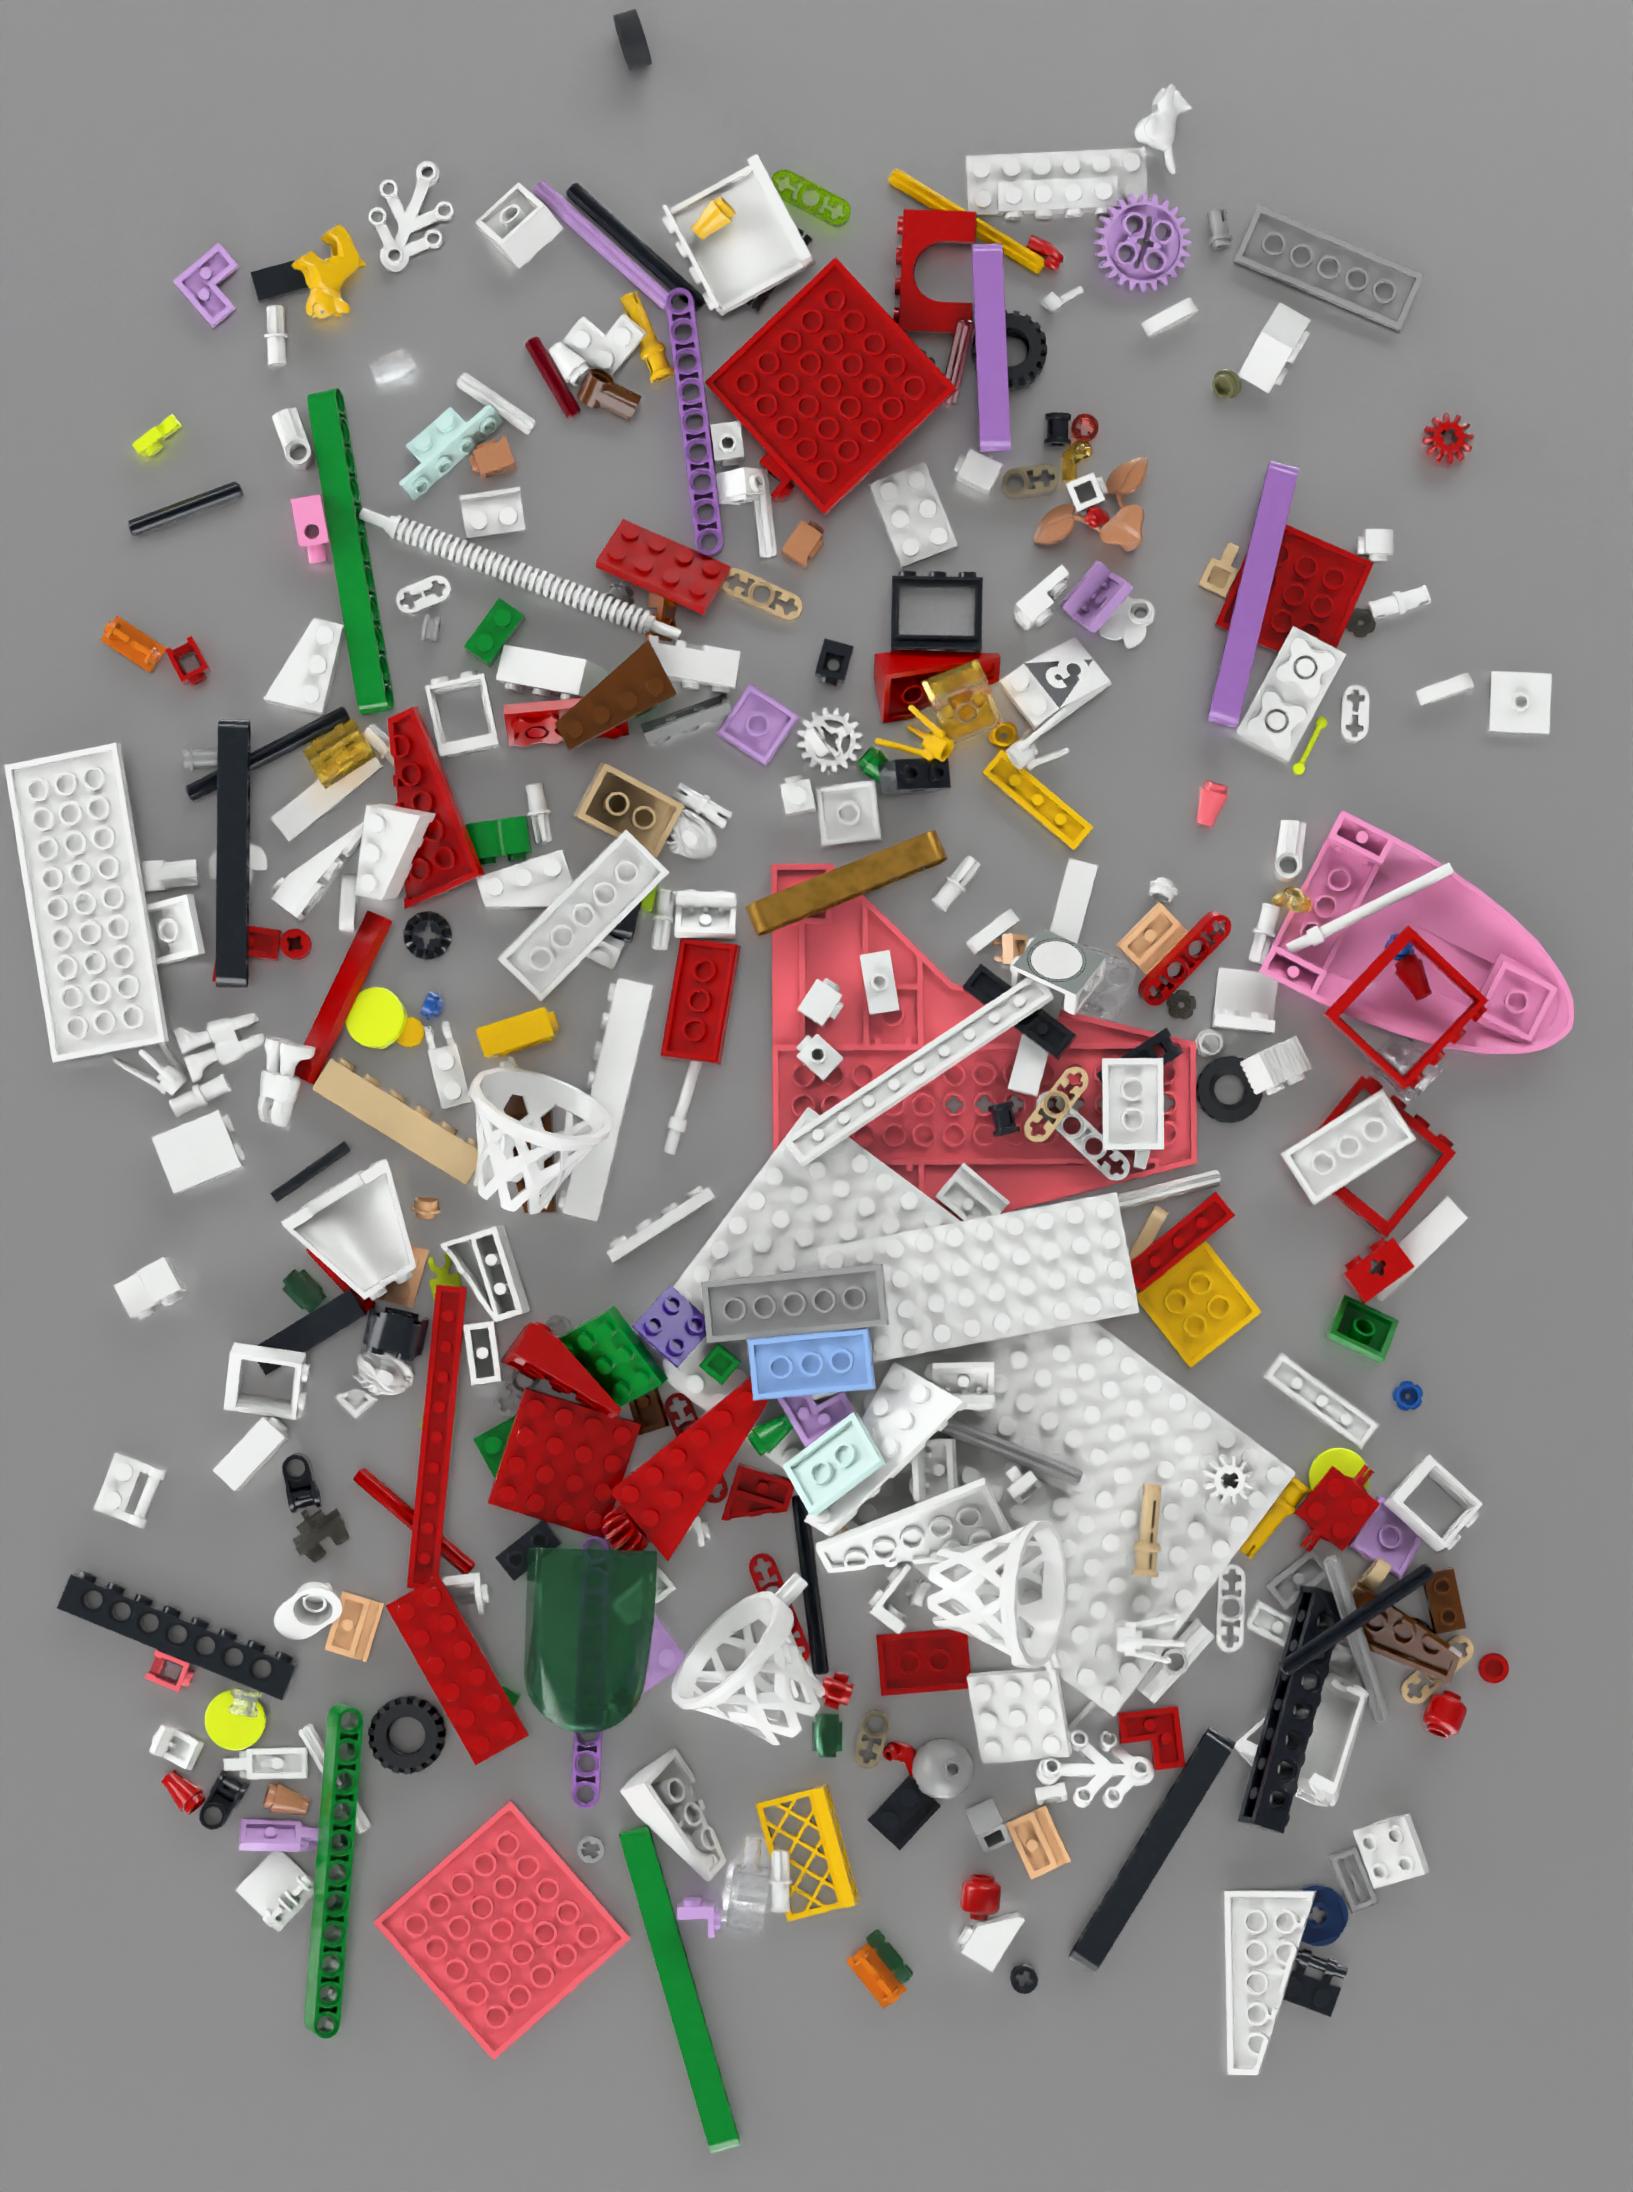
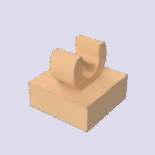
[993,933,1027,965]

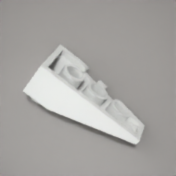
[271,822,364,922]
[620,1748,726,1881]

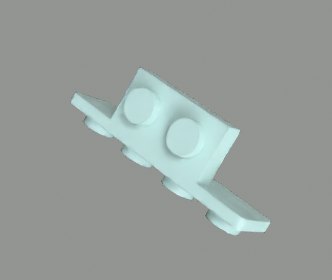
[400,404,503,501]

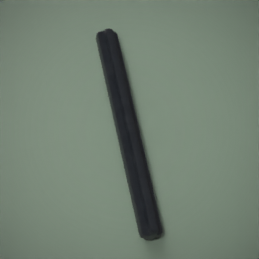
[566,182,706,311]
[185,707,350,801]
[792,1495,829,1675]
[1278,1564,1435,1676]

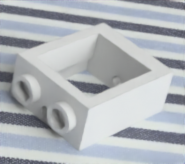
[425,670,500,759]
[224,1342,310,1420]
[1383,1454,1483,1552]

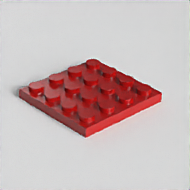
[1215,524,1374,653]
[487,1387,641,1538]

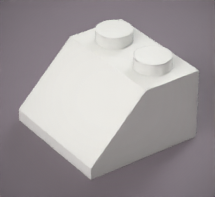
[474,182,563,269]
[958,1911,1025,1972]

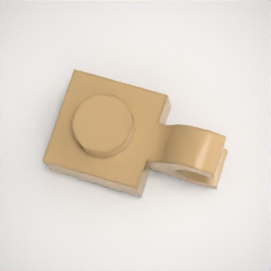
[1198,542,1240,598]

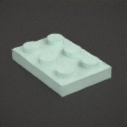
[783,1412,886,1516]

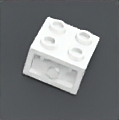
[1212,968,1278,1034]
[868,1562,911,1634]

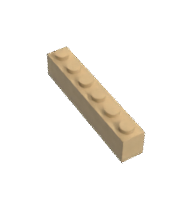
[312,1057,478,1186]

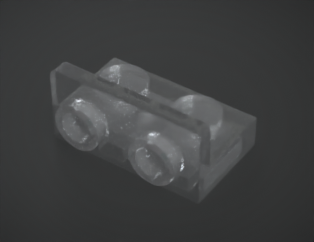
[1367,1033,1442,1102]

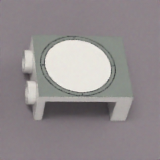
[1010,928,1106,1015]

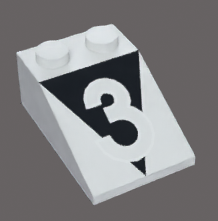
[1000,637,1112,737]

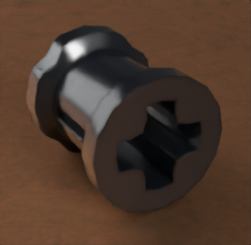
[1044,412,1071,447]
[988,1101,1020,1137]
[1010,1963,1038,1994]

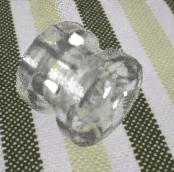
[228,1688,262,1717]

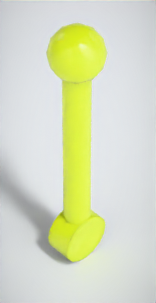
[1293,717,1328,775]

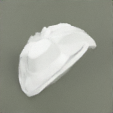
[665,810,717,860]
[353,1349,415,1395]

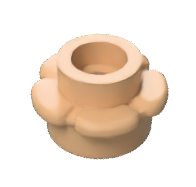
[411,1197,440,1219]

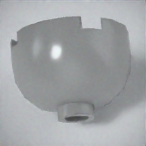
[912,1738,975,1799]

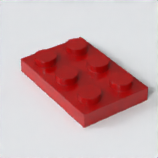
[876,1629,971,1696]

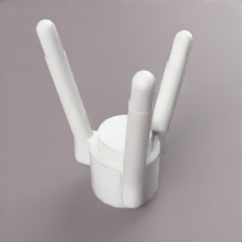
[1006,707,1069,771]
[114,1042,188,1096]
[1117,1614,1186,1664]

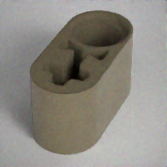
[1001,464,1059,500]
[854,1709,889,1768]

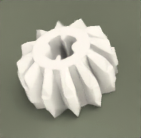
[1203,1454,1255,1506]

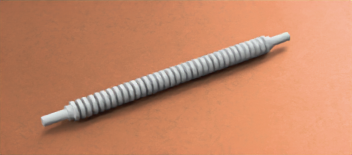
[359,508,683,640]

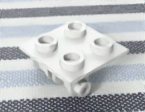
[235,1851,315,1932]

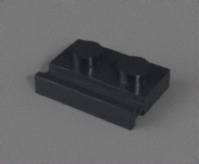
[867,1775,941,1850]

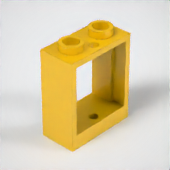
[476,1007,560,1061]

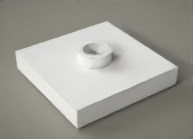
[1488,671,1552,735]
[815,780,883,847]

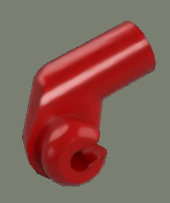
[1026,235,1064,271]
[1084,506,1110,528]
[883,1741,916,1777]

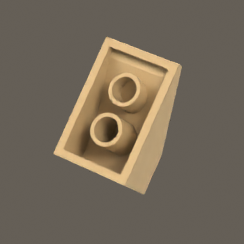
[573,762,685,859]

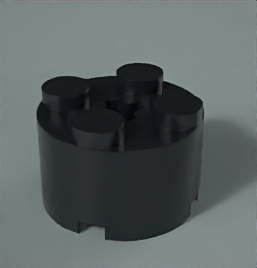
[363,1306,430,1361]

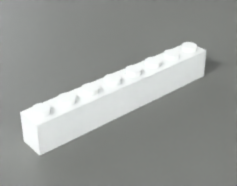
[558,978,654,1222]

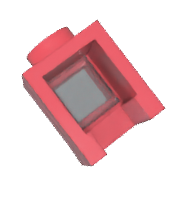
[145,1649,195,1692]

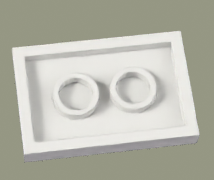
[869,462,958,569]
[1102,1058,1164,1150]

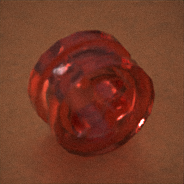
[1071,414,1098,442]

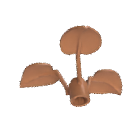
[1034,456,1148,552]

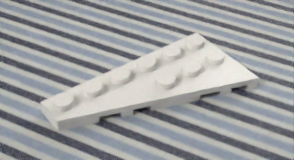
[804,1361,968,1537]

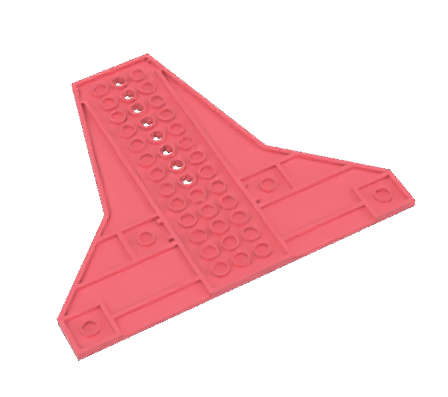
[771,864,1197,1221]

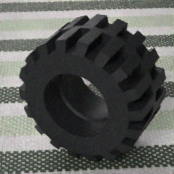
[971,310,1047,391]
[368,1696,446,1774]

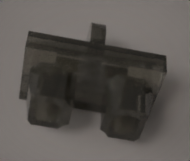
[293,1508,350,1563]

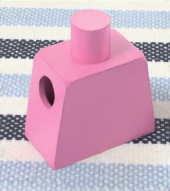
[290,494,330,564]

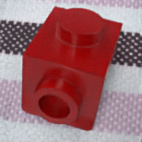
[759,453,795,502]

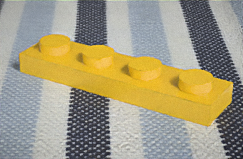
[982,749,1094,851]

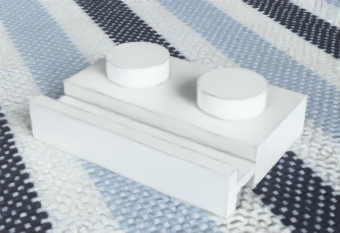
[460,487,526,540]
[935,1163,1010,1221]

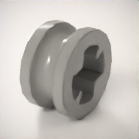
[421,614,441,643]
[577,1835,605,1864]

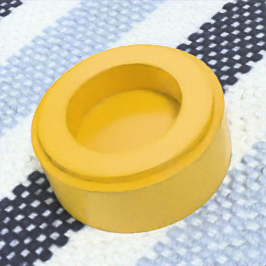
[397,1017,425,1048]

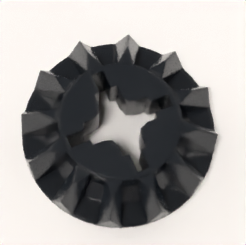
[403,911,452,960]

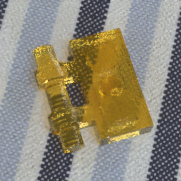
[303,718,376,789]

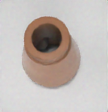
[263,1783,310,1816]

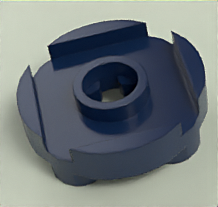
[1300,1884,1348,1947]

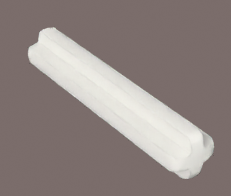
[457,373,536,434]
[753,468,777,558]

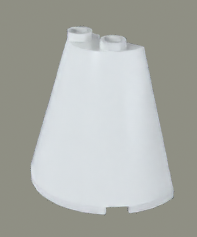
[281,1158,417,1301]
[1234,1673,1369,1807]

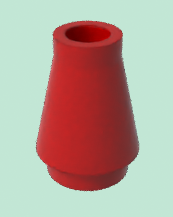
[1394,954,1433,1001]
[161,1770,206,1815]

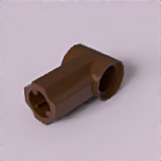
[577,368,642,421]

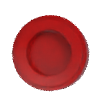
[1477,1653,1509,1683]

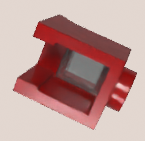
[165,636,211,686]

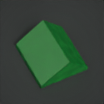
[1324,1295,1399,1363]

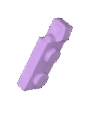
[239,1819,319,1852]

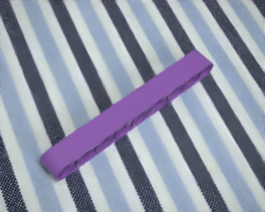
[666,288,724,557]
[1207,461,1299,728]
[571,1536,610,1809]

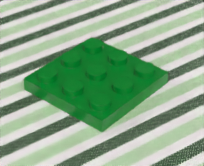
[558,1306,668,1407]

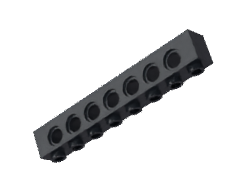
[57,1570,298,1700]
[1238,1586,1341,1834]

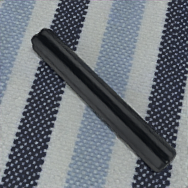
[128,481,243,536]

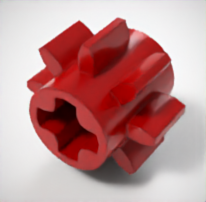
[822,1671,855,1710]

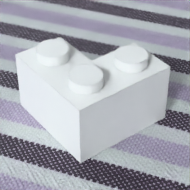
[1238,302,1311,393]
[113,1257,187,1320]

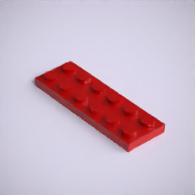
[386,1575,529,1766]

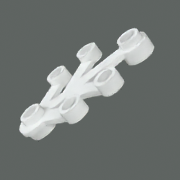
[368,161,454,272]
[1036,1730,1155,1808]

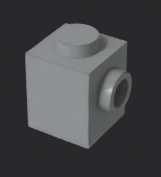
[965,1798,1012,1854]

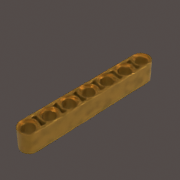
[745,830,948,936]

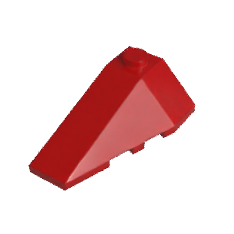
[873,649,1001,723]
[500,1322,622,1418]

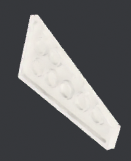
[815,1477,1012,1573]
[1224,1890,1316,2075]

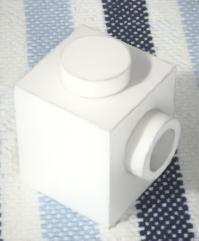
[710,421,745,468]
[954,448,1002,495]
[1066,472,1108,513]
[780,775,816,818]
[797,978,844,1027]
[796,1034,844,1082]

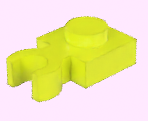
[132,414,182,458]
[428,1254,462,1302]

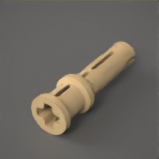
[1131,1483,1163,1577]

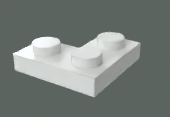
[563,314,647,377]

